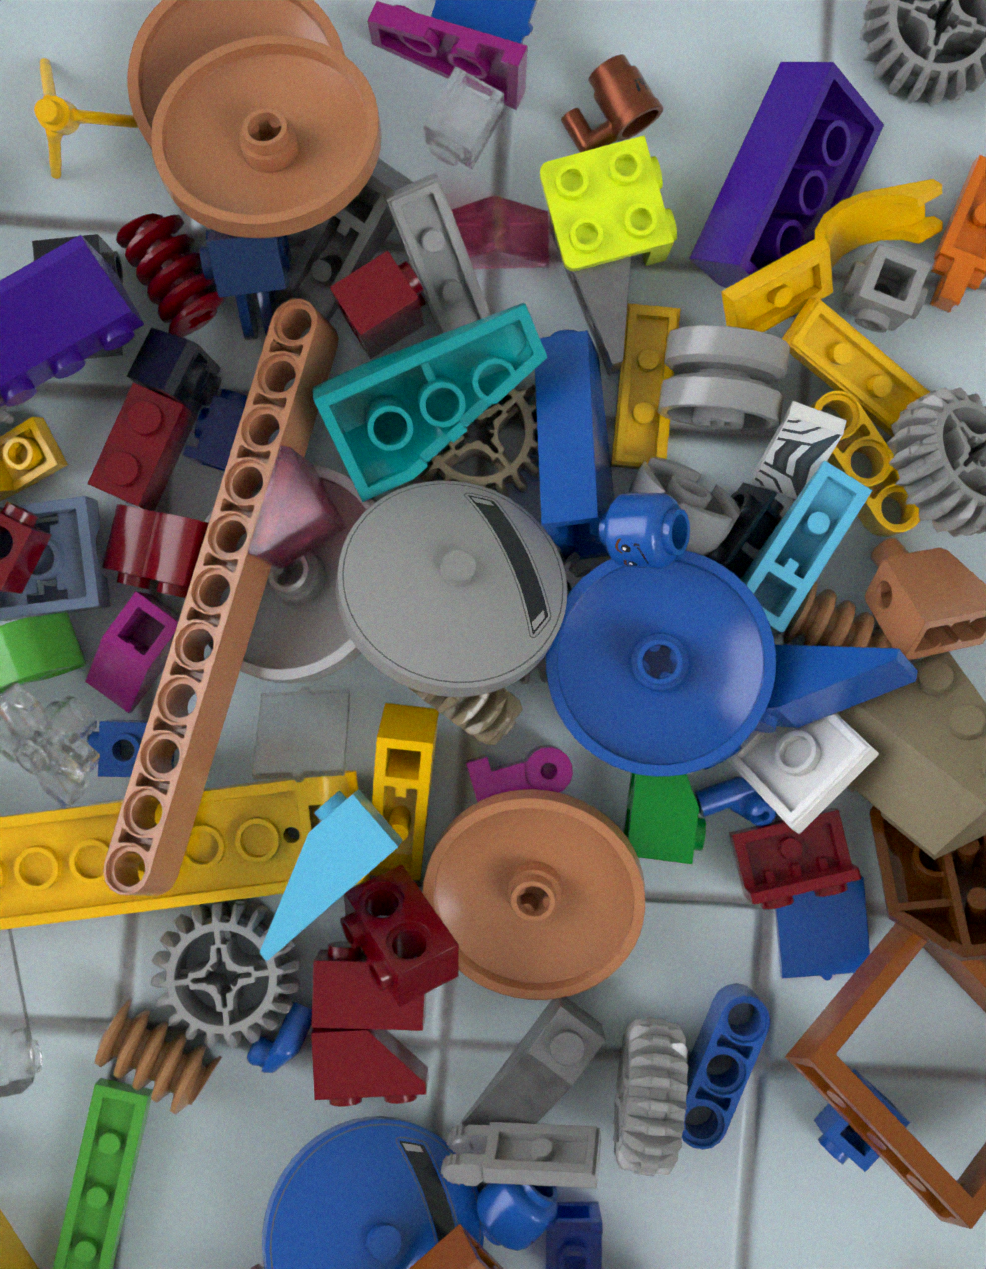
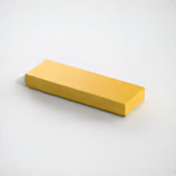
[782,297,930,438]
[611,303,681,469]

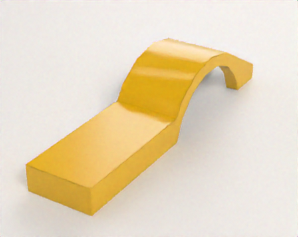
[721,179,943,332]

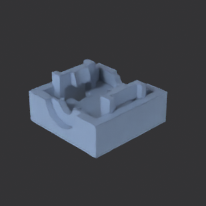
[0,496,111,621]

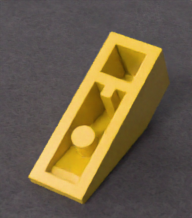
[369,703,439,880]

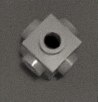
[842,244,931,333]

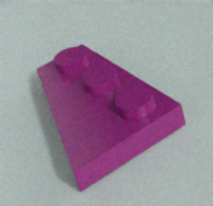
[367,1,528,110]

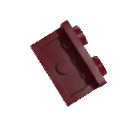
[729,808,861,909]

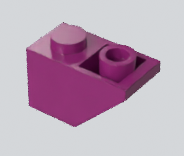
[85,591,180,713]

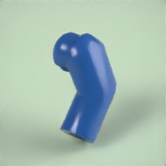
[693,777,777,827]
[246,1001,312,1073]

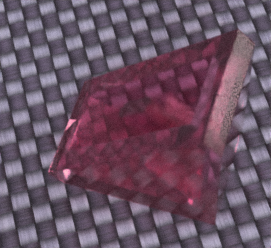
[451,195,549,269]
[248,445,346,569]

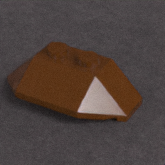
[869,805,986,961]

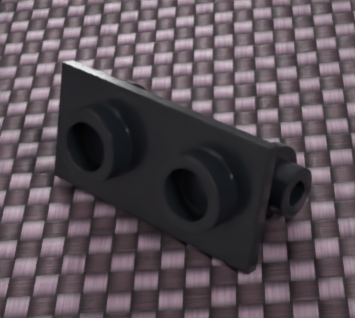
[705,482,784,579]

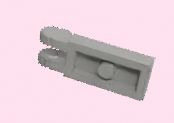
[441,1122,601,1188]

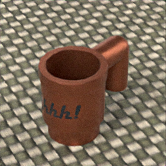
[561,54,663,152]

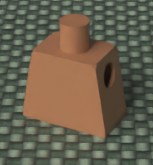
[865,538,986,660]

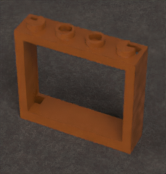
[785,923,986,1229]

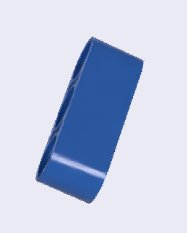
[682,983,770,1150]

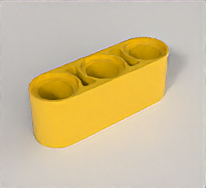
[810,391,920,537]

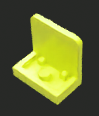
[539,135,677,271]

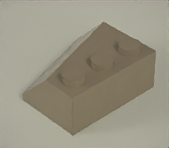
[837,652,986,860]

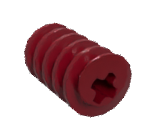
[116,213,227,337]

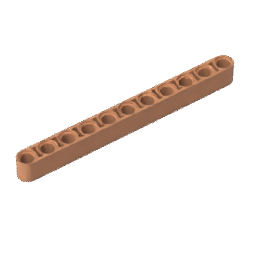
[103,299,339,896]

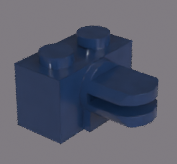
[200,229,292,340]

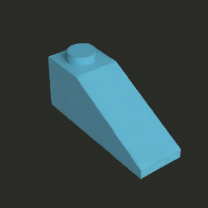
[741,461,873,634]
[259,789,403,961]

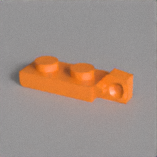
[929,155,986,313]

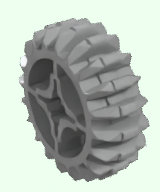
[860,0,986,107]
[887,387,986,537]
[151,899,301,1049]
[613,1017,689,1176]

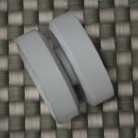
[658,325,790,431]

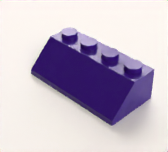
[689,62,884,318]
[0,234,145,407]

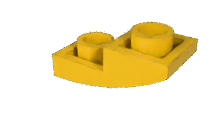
[0,416,68,501]

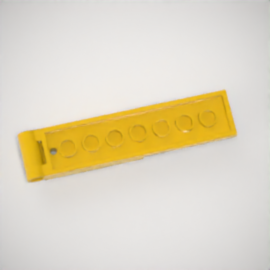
[0,770,370,930]

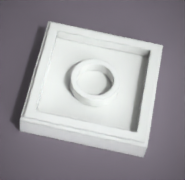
[727,713,879,834]

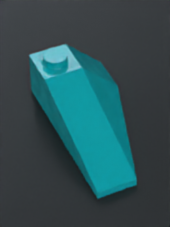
[313,303,548,502]

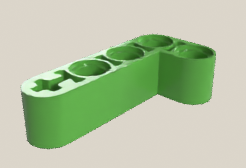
[0,613,87,694]

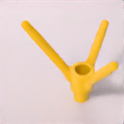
[34,58,138,179]

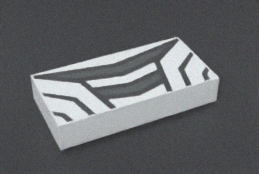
[751,401,846,499]

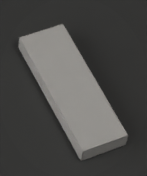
[383,173,491,335]

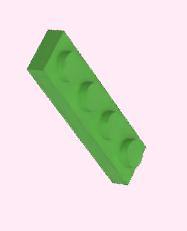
[53,1078,153,1269]

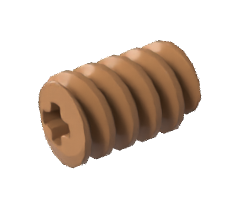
[783,581,893,648]
[94,999,222,1115]

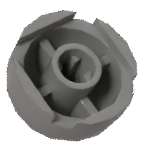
[628,457,741,556]

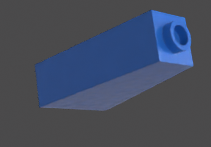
[535,329,615,560]

